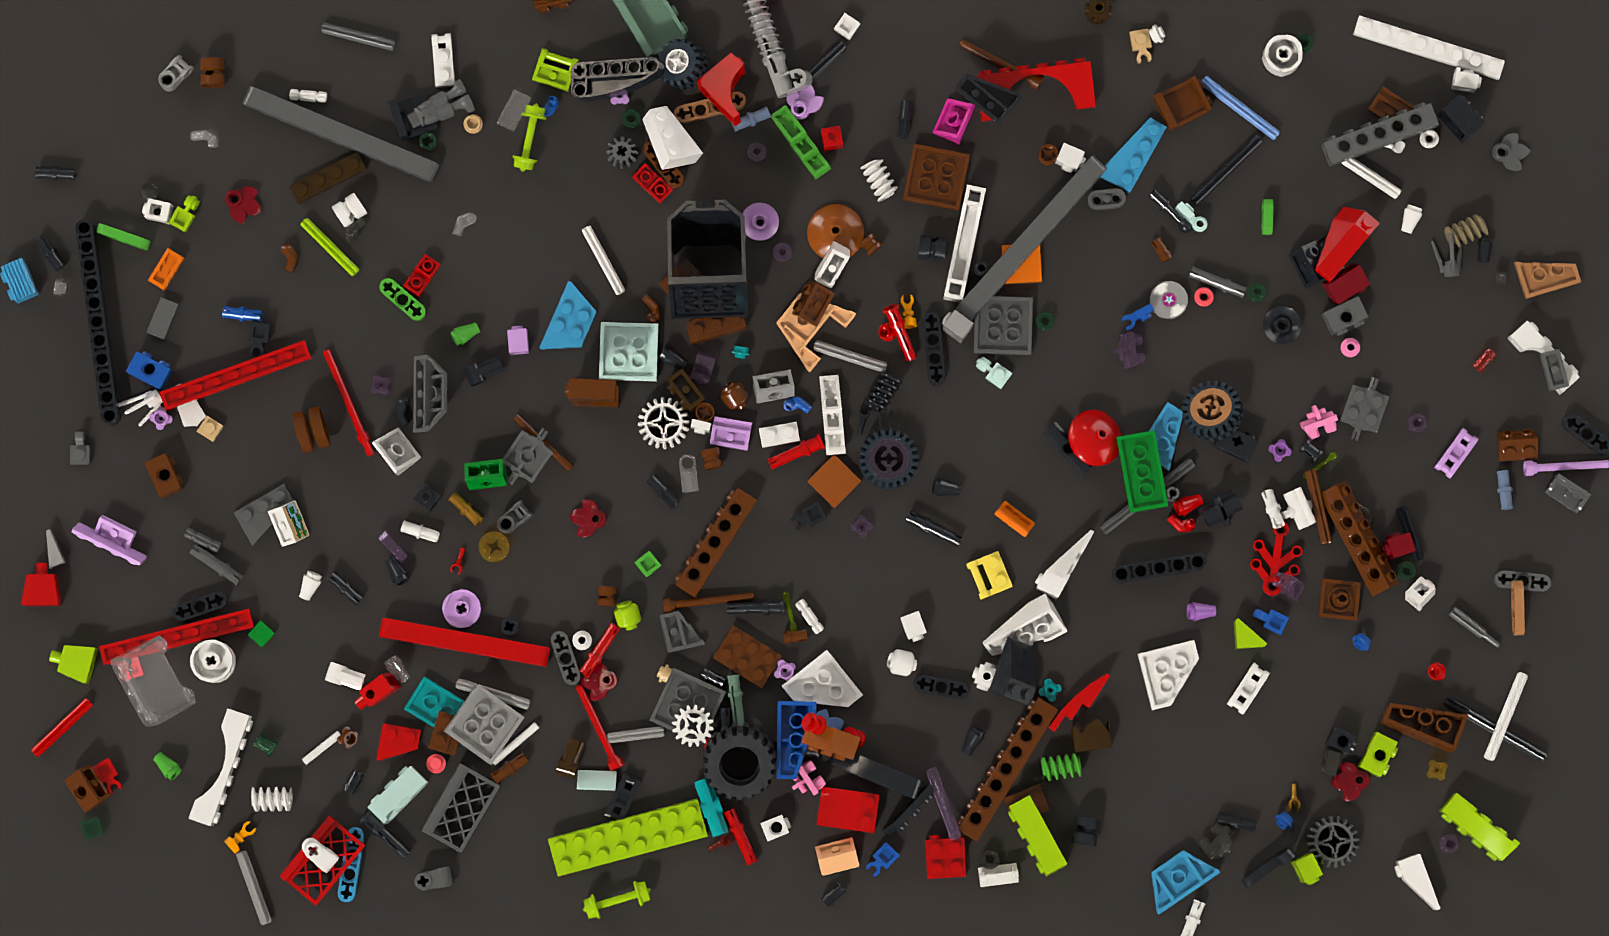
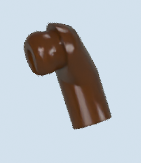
[281,244,298,272]
[642,294,661,323]

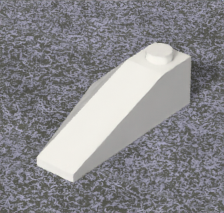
[1035,530,1094,600]
[983,594,1067,656]

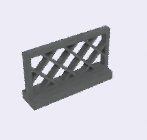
[420,762,500,853]

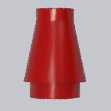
[1173,494,1203,516]

